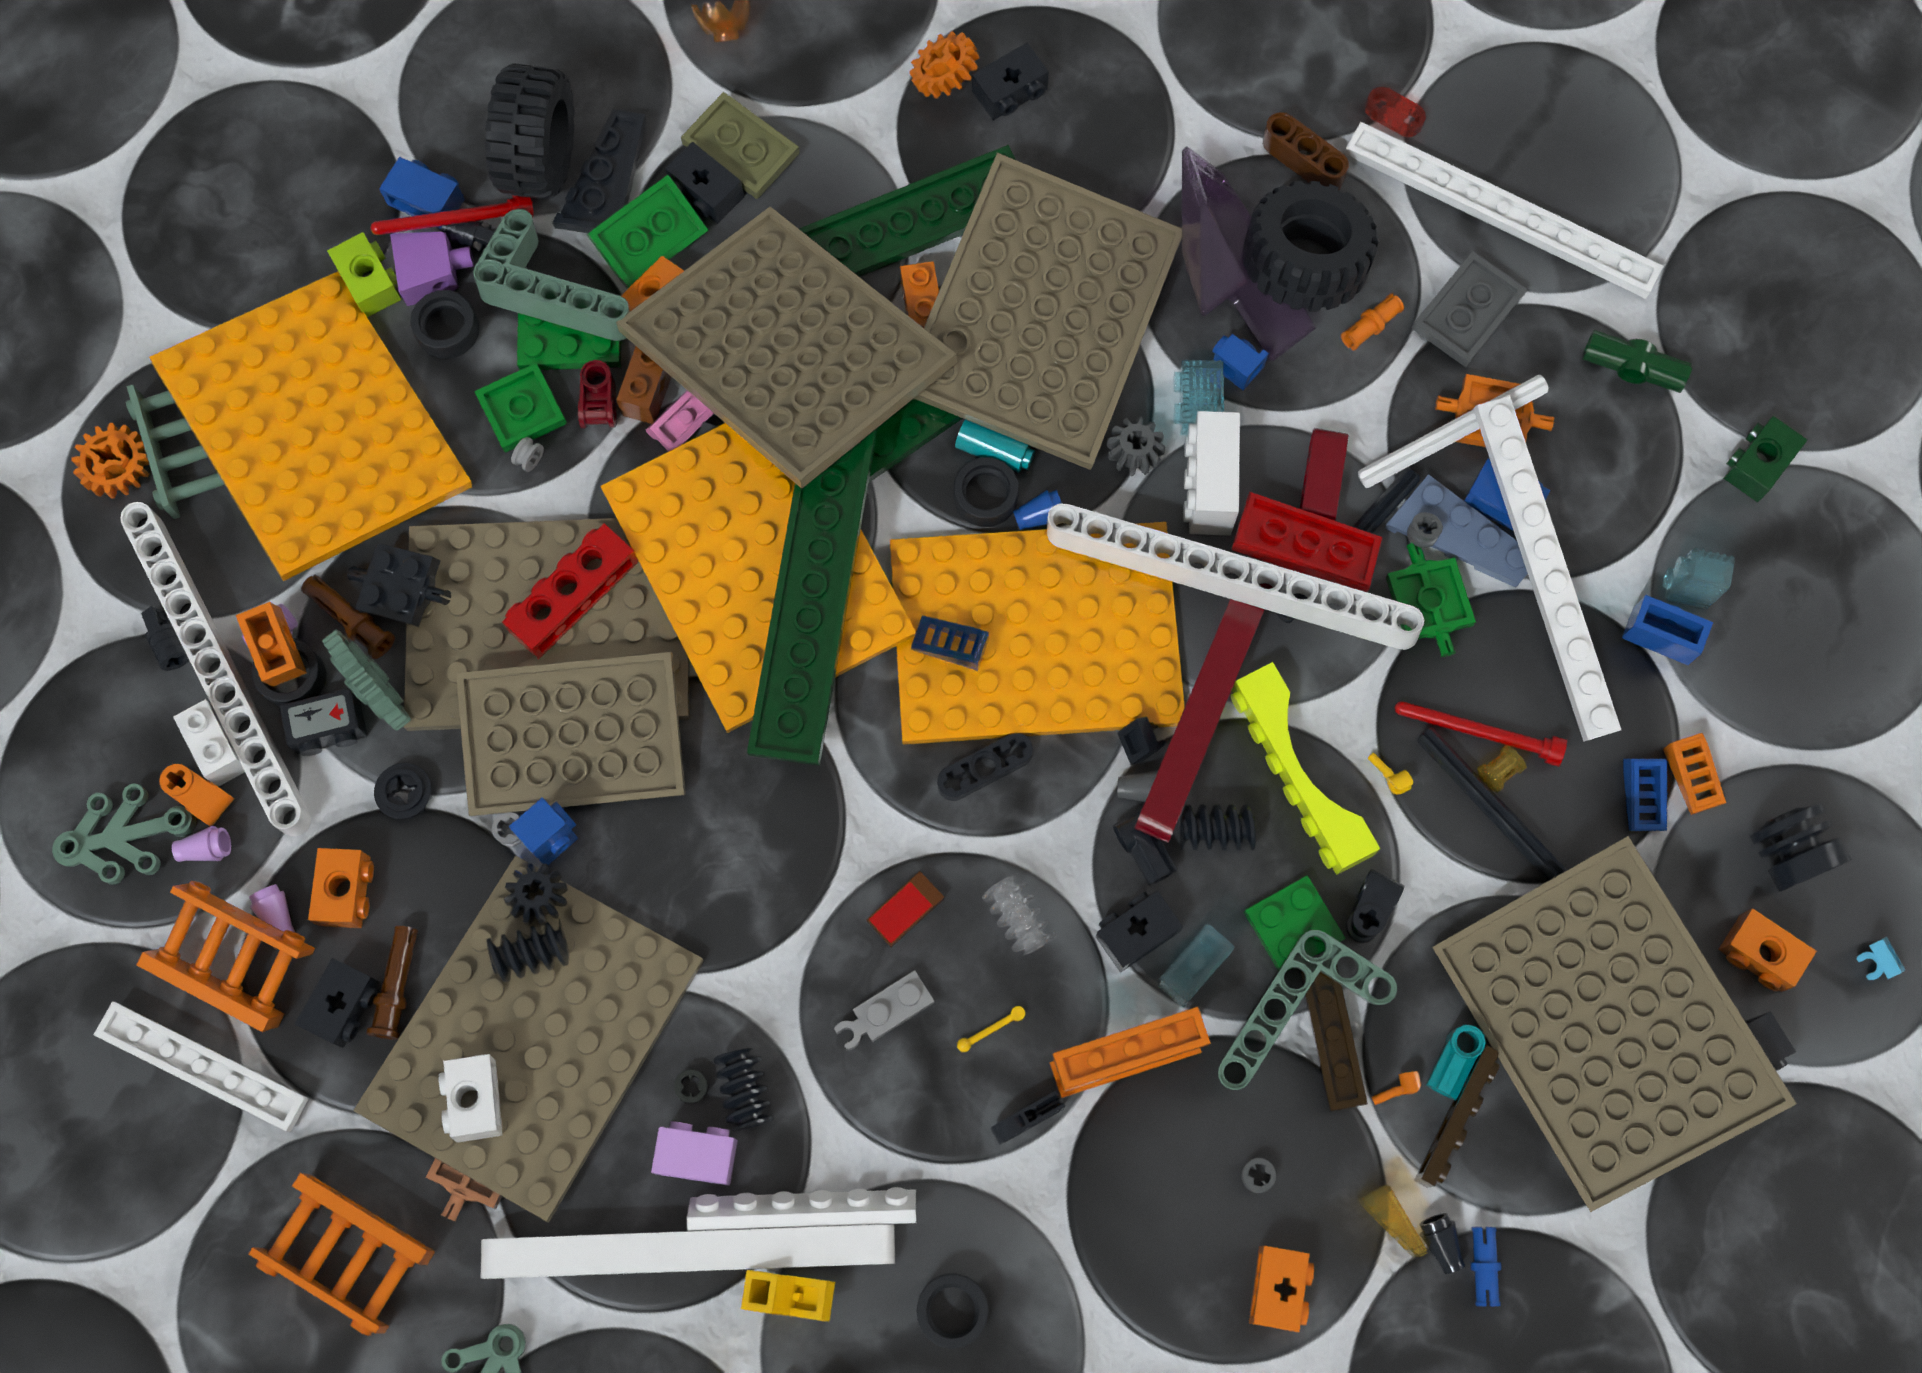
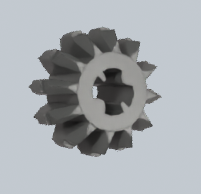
[1106,416,1165,477]

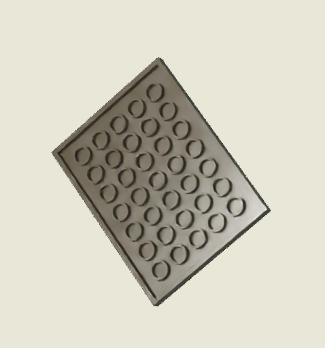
[914,153,1184,470]
[616,207,957,488]
[404,518,690,731]
[1433,836,1797,1212]
[353,856,704,1223]

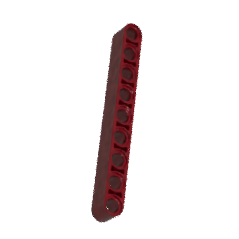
[1134,583,1273,843]

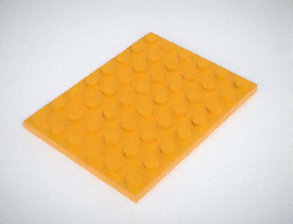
[149,271,472,581]
[600,423,917,733]
[890,522,1185,745]

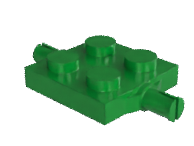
[1385,543,1476,657]

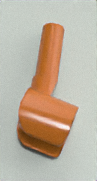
[1371,1071,1421,1105]

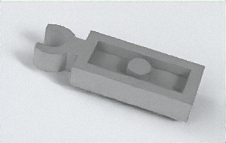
[834,970,935,1051]

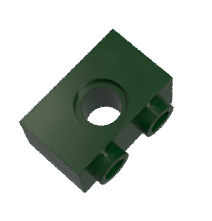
[1723,416,1807,503]

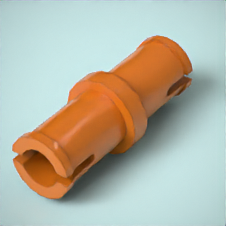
[1341,293,1404,350]

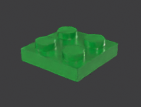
[474,362,567,453]
[1244,875,1345,973]

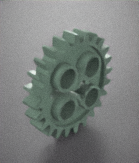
[322,629,411,731]

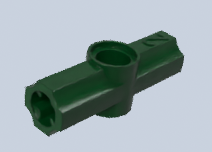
[1582,330,1692,393]

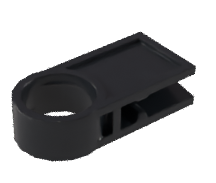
[990,1090,1065,1145]

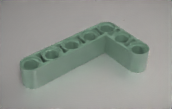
[473,209,630,341]
[1218,930,1397,1090]

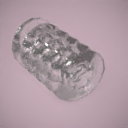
[982,873,1057,956]

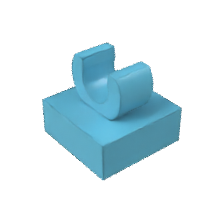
[1856,937,1905,980]

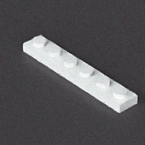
[94,1001,309,1132]
[687,1187,916,1231]

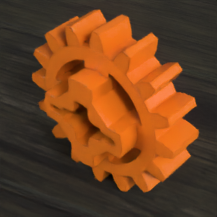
[909,31,980,98]
[71,423,149,499]

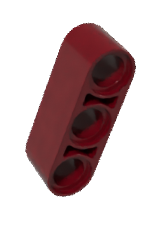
[1299,428,1349,521]

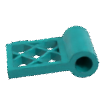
[955,419,1035,473]

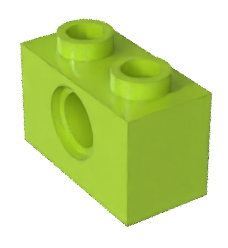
[327,232,401,317]

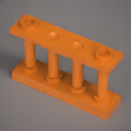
[136,881,315,1032]
[1050,1007,1211,1098]
[249,1173,436,1336]

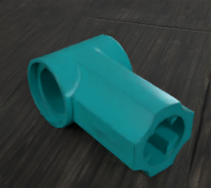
[1426,1025,1485,1100]

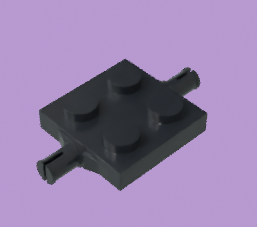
[347,543,451,627]

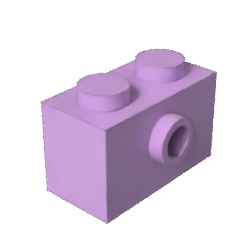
[651,1121,738,1186]

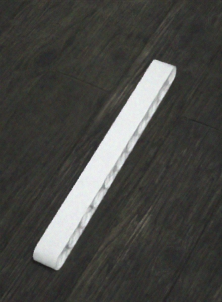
[120,502,311,836]
[1047,503,1424,650]
[481,1224,895,1279]

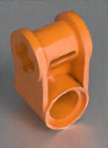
[160,764,235,826]

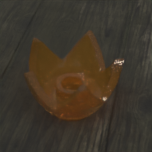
[691,0,750,43]

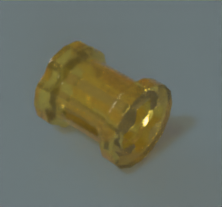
[1477,745,1527,792]

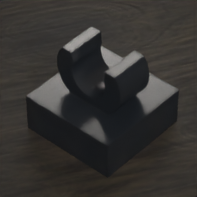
[1117,716,1166,765]

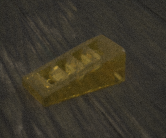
[1357,1184,1427,1257]

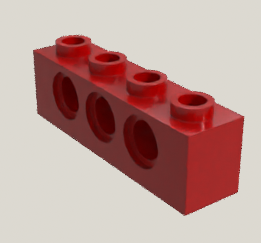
[502,523,639,660]

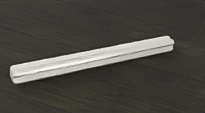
[1358,375,1549,488]

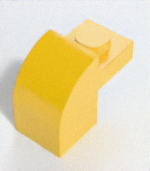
[741,1270,835,1322]

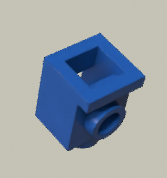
[1212,334,1269,391]

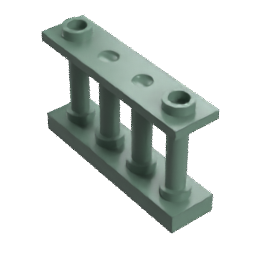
[126,385,225,519]

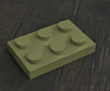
[681,91,800,199]

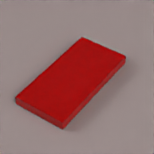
[1231,492,1382,593]

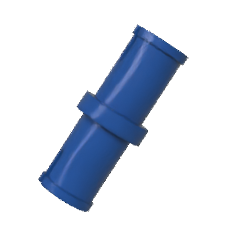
[1470,1227,1502,1306]

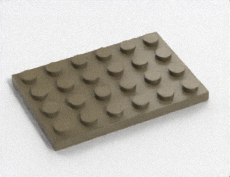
[456,652,686,816]

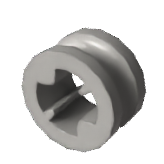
[511,437,544,472]
[492,812,522,847]

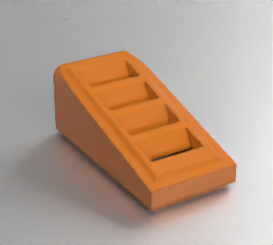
[1663,733,1726,815]

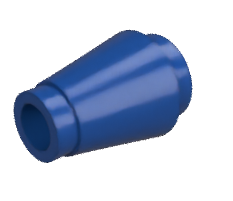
[1013,490,1062,530]

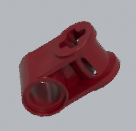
[578,360,617,429]

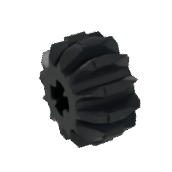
[504,863,568,926]

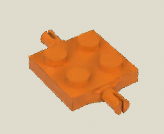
[1435,374,1554,447]

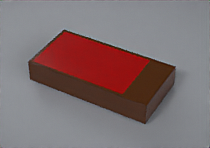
[866,871,945,948]

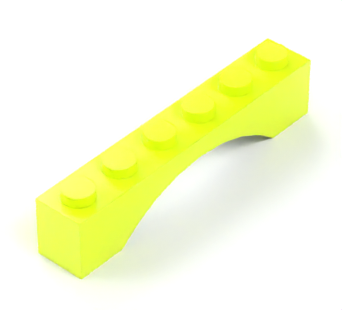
[1230,662,1380,875]

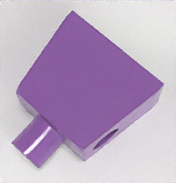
[390,232,474,306]

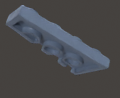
[1384,474,1528,588]

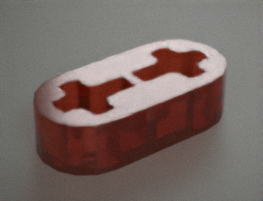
[1365,87,1426,137]

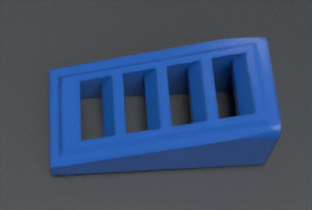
[1623,759,1667,831]

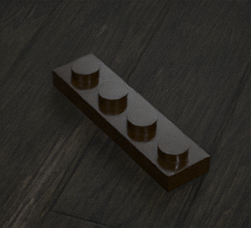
[1299,964,1368,1112]
[1414,1045,1500,1188]

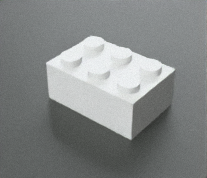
[1183,411,1240,536]

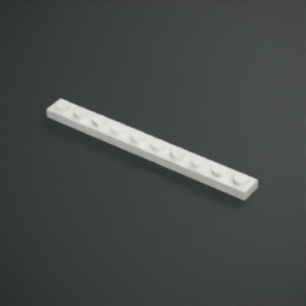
[1344,122,1663,299]
[1473,396,1621,741]

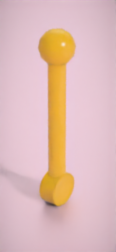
[957,1006,1025,1052]

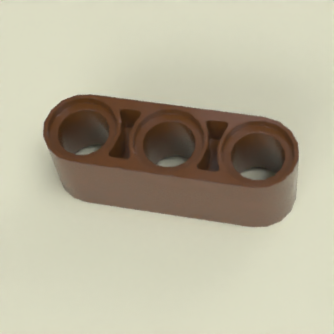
[1262,112,1349,190]

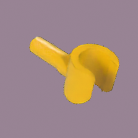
[1368,753,1413,795]

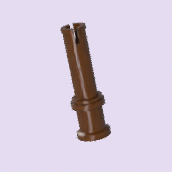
[301,574,395,659]
[366,926,418,1040]

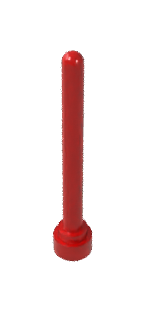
[371,195,533,235]
[1395,701,1567,767]

